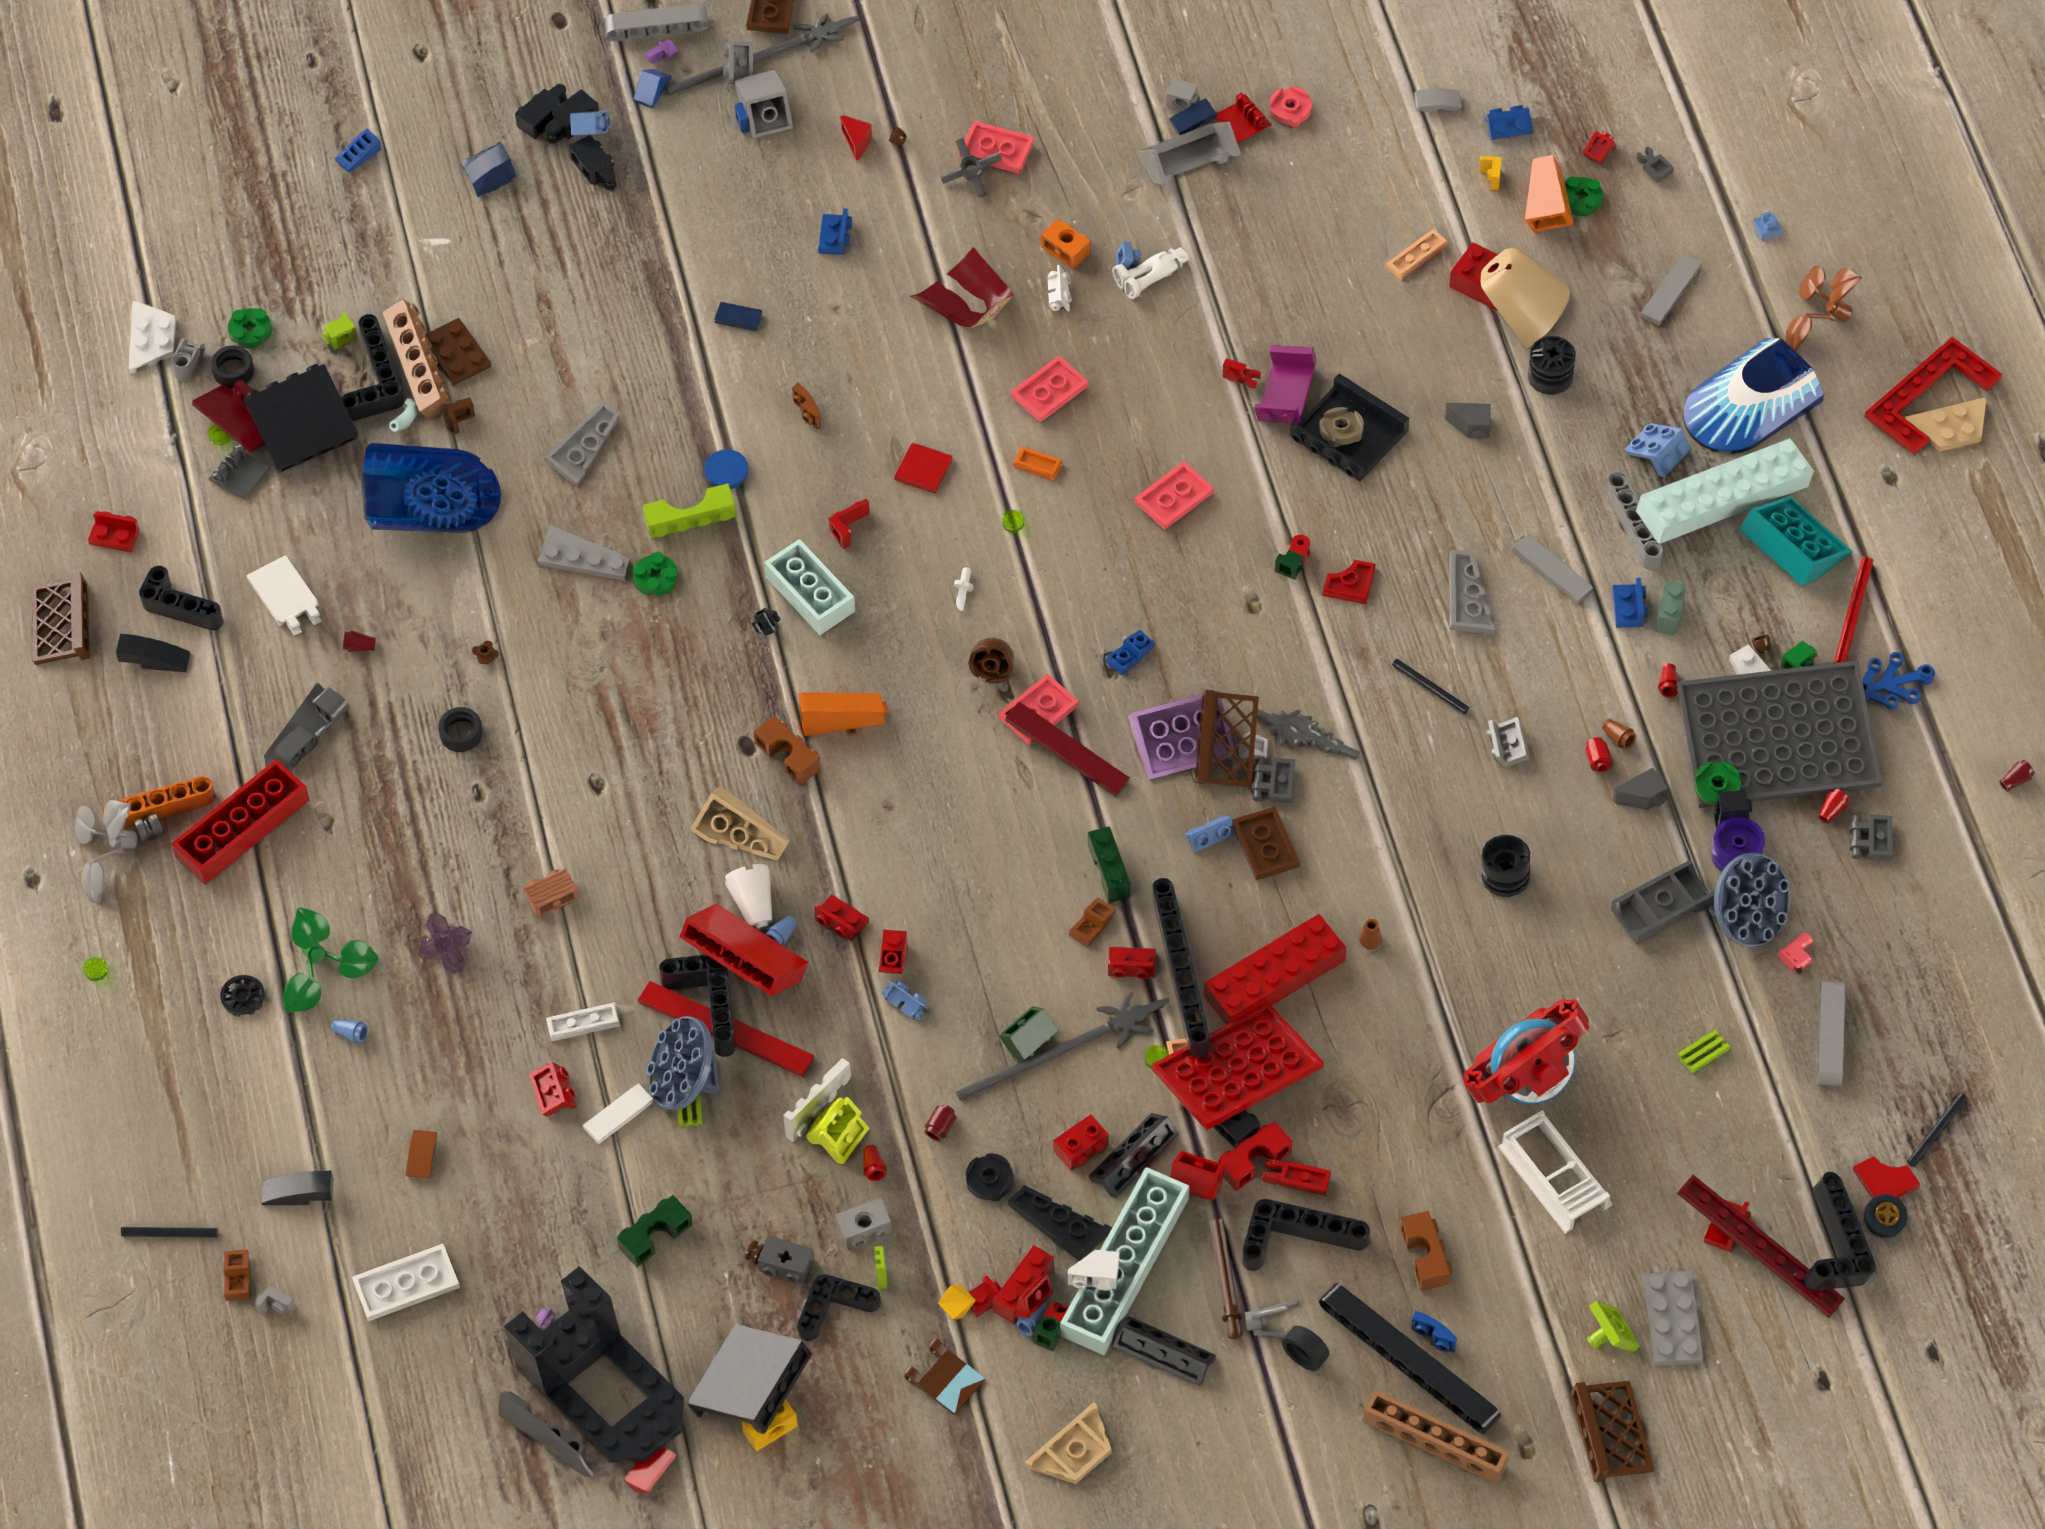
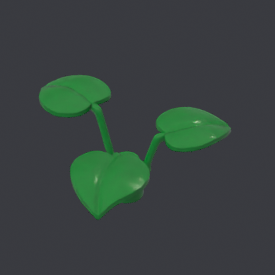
[283,908,378,1013]

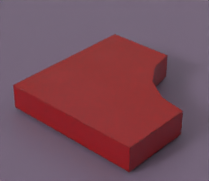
[1322,560,1376,604]
[1853,1156,1920,1198]

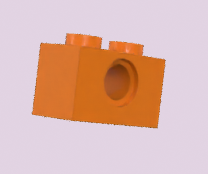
[1041,219,1091,269]

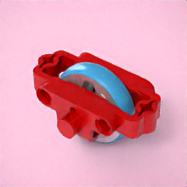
[1464,999,1589,1104]

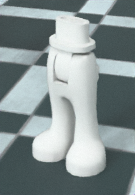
[1112,247,1189,299]

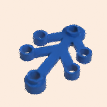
[1862,652,1935,710]

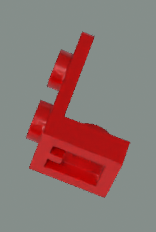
[828,499,870,549]

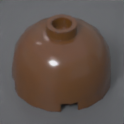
[968,637,1015,683]

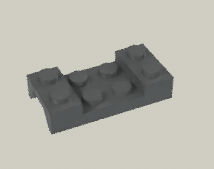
[1611,860,1715,945]

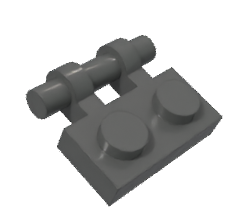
[1251,758,1295,803]
[1850,814,1893,860]

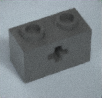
[758,1236,814,1284]

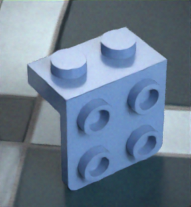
[1625,423,1691,477]

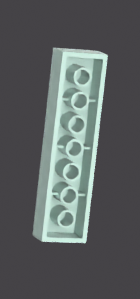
[1636,439,1814,544]
[1060,1167,1189,1355]

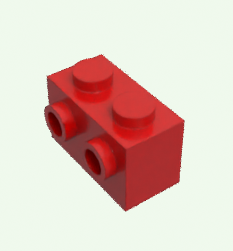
[1053,1114,1109,1171]
[1170,1151,1226,1200]

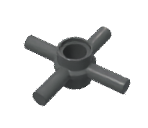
[940,138,1002,198]

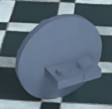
[1708,853,1790,947]
[646,1016,720,1111]

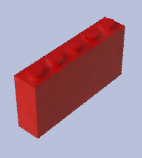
[679,903,809,997]

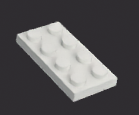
[352,1244,460,1321]

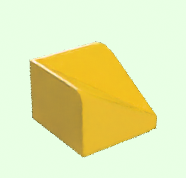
[938,1284,976,1320]

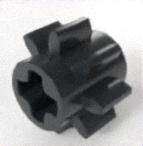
[752,608,781,636]

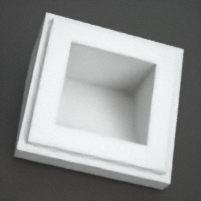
[1239,732,1268,759]

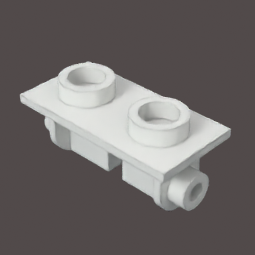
[1047,265,1072,312]

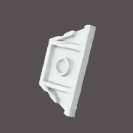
[129,301,176,374]

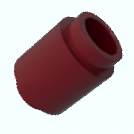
[924,1105,957,1141]

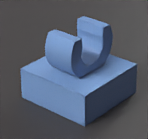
[1753,211,1782,240]
[1115,242,1141,270]

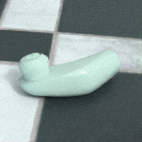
[389,399,419,432]

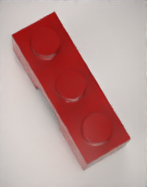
[1218,1121,1293,1191]
[993,1245,1054,1324]

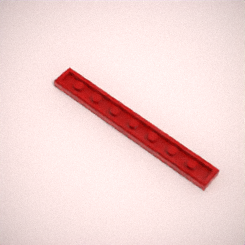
[638,981,815,1077]

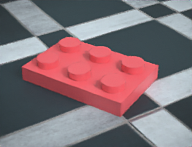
[959,121,1034,174]
[1011,355,1089,423]
[1135,461,1214,530]
[998,673,1079,746]

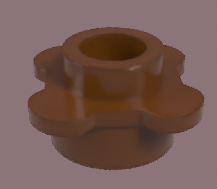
[472,641,499,664]

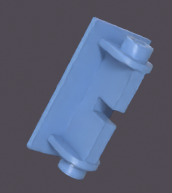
[1185,816,1235,853]
[882,979,930,1020]

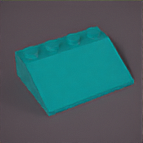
[1740,495,1853,586]

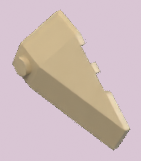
[690,786,790,861]

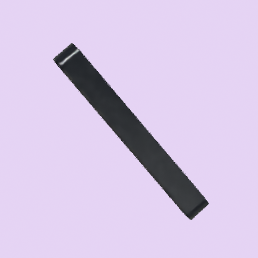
[1153,878,1209,1057]
[1319,1283,1501,1434]

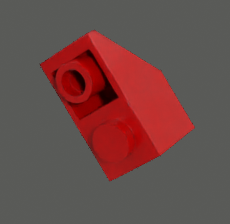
[879,929,908,974]

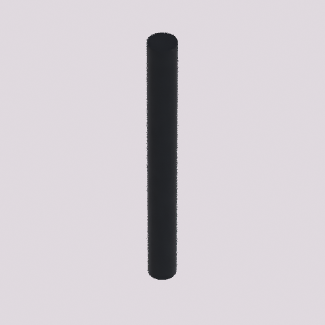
[1392,658,1470,714]
[1907,1093,1968,1167]
[121,1227,218,1238]

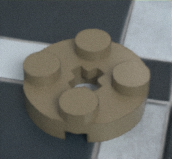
[1319,407,1364,447]

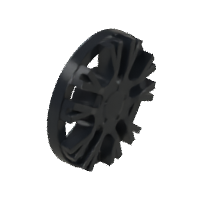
[220,975,265,1017]

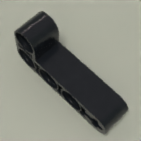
[139,565,224,630]

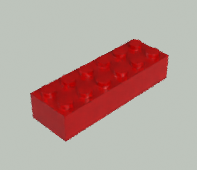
[171,759,310,885]
[1203,914,1346,1025]

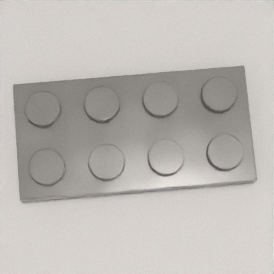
[1642,1271,1703,1366]

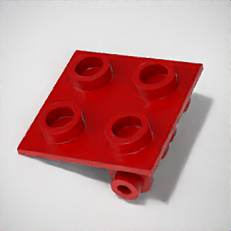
[1214,93,1272,144]

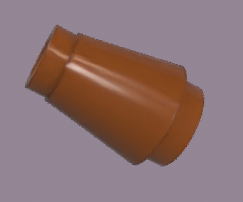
[1602,719,1636,749]
[1359,919,1382,949]

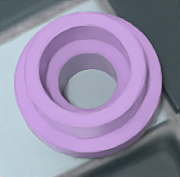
[535,1306,556,1329]

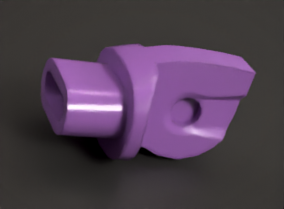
[646,39,678,63]

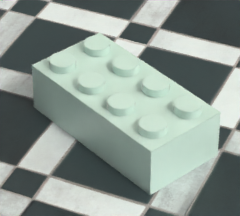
[764,539,855,635]

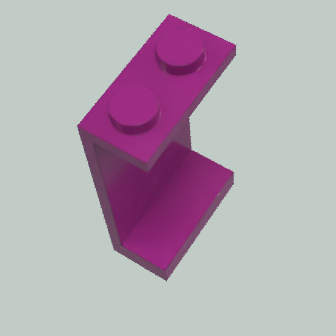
[1254,345,1317,424]

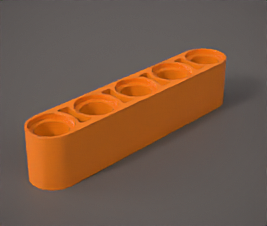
[102,776,215,830]

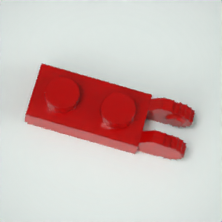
[1261,1159,1332,1196]

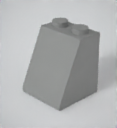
[734,70,793,139]

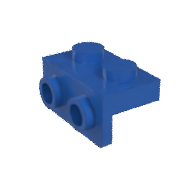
[1484,105,1533,140]

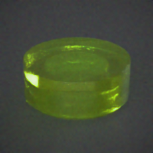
[208,424,231,445]
[1002,510,1024,533]
[83,957,108,981]
[1144,1045,1168,1069]

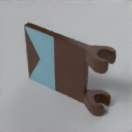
[904,1338,986,1415]

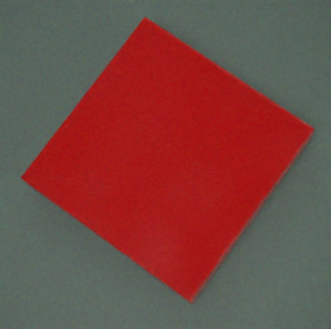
[895,442,953,494]

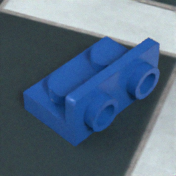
[818,208,852,255]
[1612,578,1648,628]

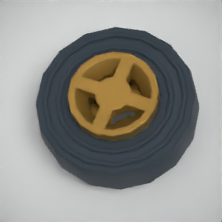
[1863,1194,1908,1238]

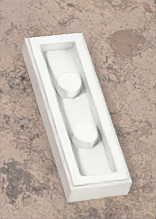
[546,1002,620,1042]
[583,1083,654,1145]

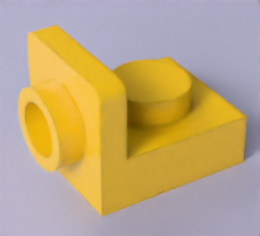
[1479,156,1502,191]

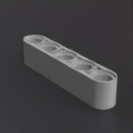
[604,4,709,42]
[1606,472,1663,570]
[1817,981,1845,1086]

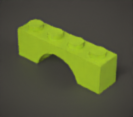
[642,483,736,538]

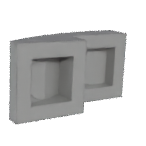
[1414,89,1462,114]

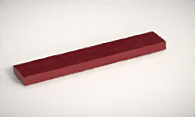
[1005,702,1130,797]

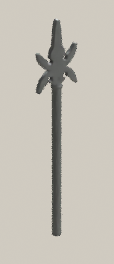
[666,13,860,95]
[956,992,1169,1100]

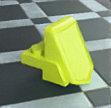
[807,1097,869,1164]

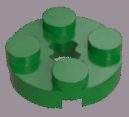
[1565,176,1603,216]
[228,308,272,348]
[633,552,678,596]
[1694,761,1741,807]

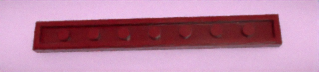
[1677,1174,1845,1318]

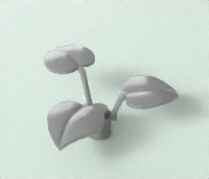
[75,800,137,903]

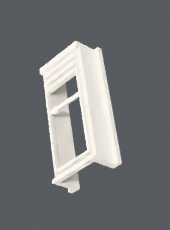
[1498,1110,1613,1234]

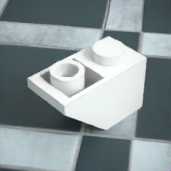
[1068,1250,1120,1290]

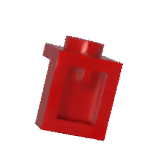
[1582,131,1617,165]
[969,1274,1001,1317]

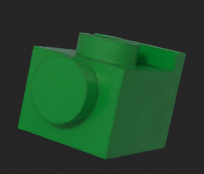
[1781,640,1817,669]

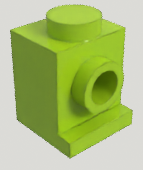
[321,312,358,351]

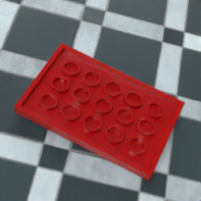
[1152,1002,1324,1131]

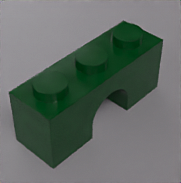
[1088,826,1130,903]
[617,1195,693,1267]

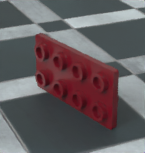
[192,380,265,452]

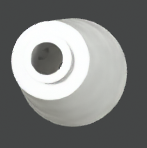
[724,864,772,931]

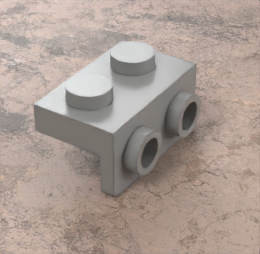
[723,38,753,85]
[1487,717,1530,768]

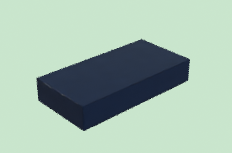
[1169,98,1217,135]
[714,302,763,332]

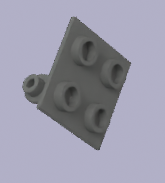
[209,444,270,499]

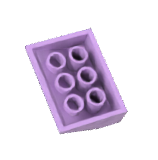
[1128,690,1237,780]

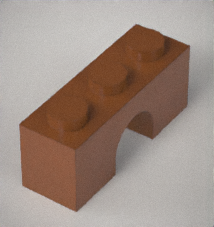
[754,716,821,786]
[1400,1211,1453,1291]

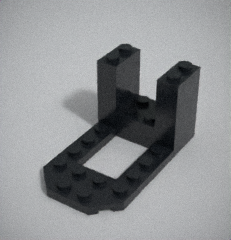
[504,1266,685,1463]

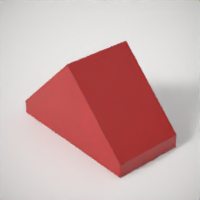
[840,115,872,160]

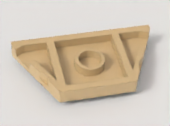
[1905,397,1986,452]
[1025,1402,1111,1484]

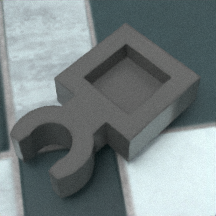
[1636,146,1674,183]

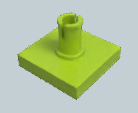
[1587,1301,1641,1352]

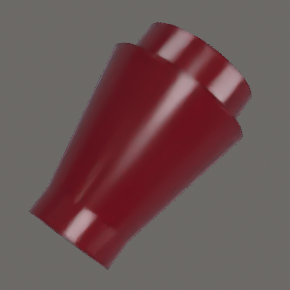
[343,630,376,652]
[1999,760,2035,792]

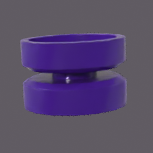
[1711,817,1765,872]

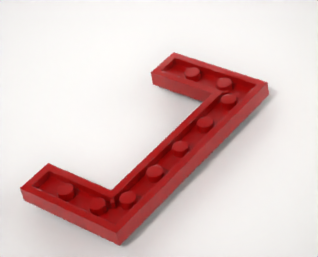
[1864,337,2002,456]

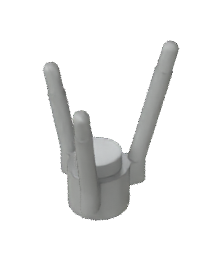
[1245,1299,1298,1338]

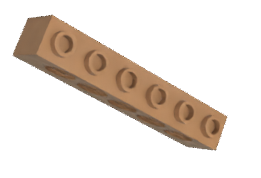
[383,299,451,420]
[1363,1390,1509,1484]

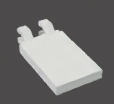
[246,555,321,636]

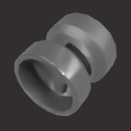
[134,813,164,842]

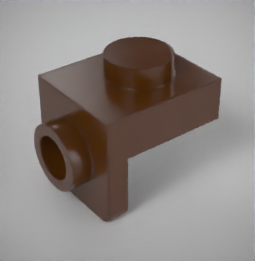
[444,397,475,434]

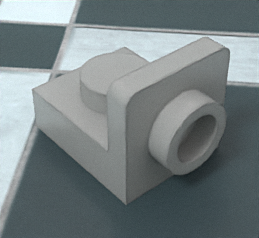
[256,1285,297,1316]

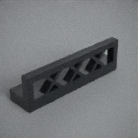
[1088,1113,1179,1198]
[1112,1316,1216,1386]

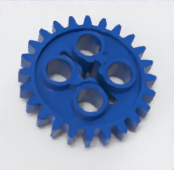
[403,470,477,528]

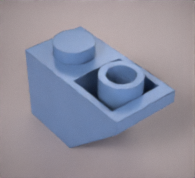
[570,111,611,135]

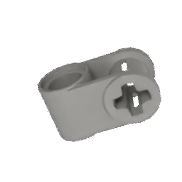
[171,339,205,381]

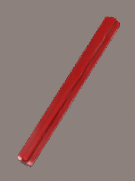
[1834,556,1873,663]

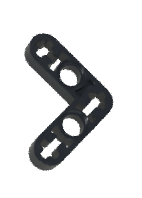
[797,1274,881,1341]

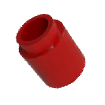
[1585,737,1613,772]

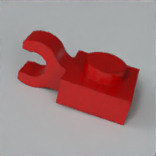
[1223,358,1261,388]

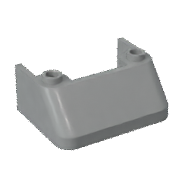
[1137,122,1241,186]

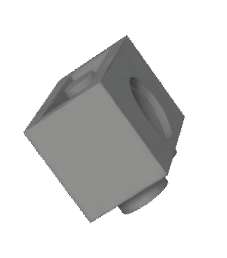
[836,1198,892,1249]

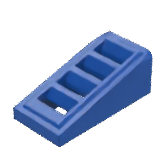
[335,128,382,172]

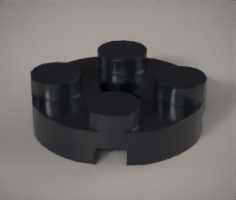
[966,1153,1014,1202]

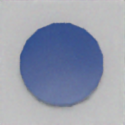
[704,449,748,489]

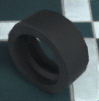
[211,345,254,388]
[438,707,483,752]
[1281,1325,1330,1371]

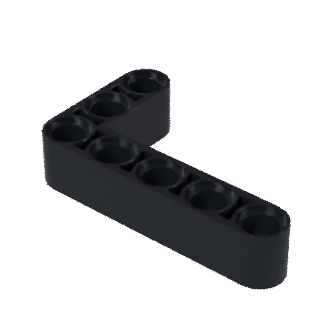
[341,314,404,421]
[659,955,736,1057]
[1804,1172,1876,1291]
[1242,1199,1370,1271]

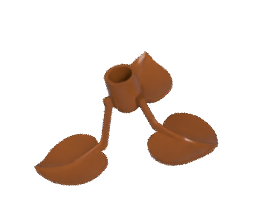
[1786,266,1862,354]

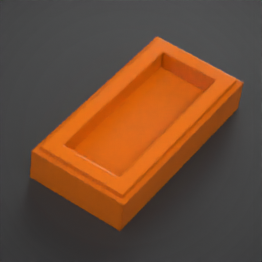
[1013,446,1063,481]

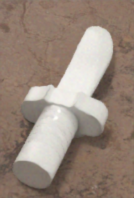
[954,567,974,611]

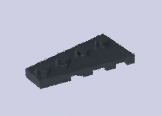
[1008,1185,1112,1261]

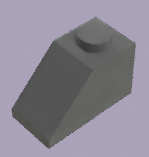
[1445,403,1491,439]
[1613,768,1668,810]

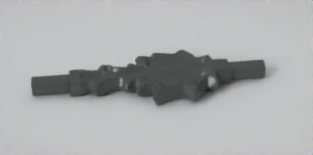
[1257,709,1360,760]

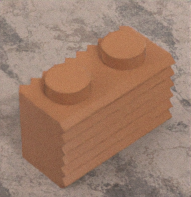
[523,868,579,918]

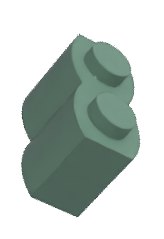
[1656,581,1686,635]

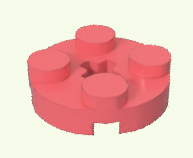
[1270,87,1312,127]

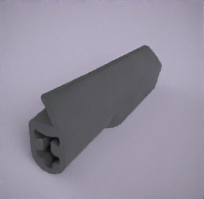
[264,683,350,771]
[498,1390,594,1477]

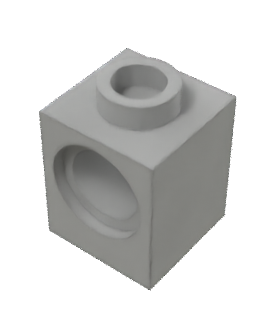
[1166,78,1200,111]

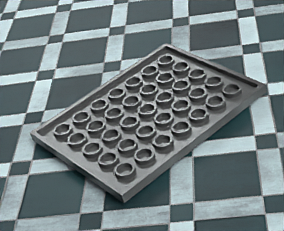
[1677,661,1882,808]

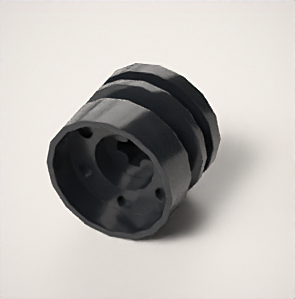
[1527,336,1576,395]
[1482,835,1530,897]

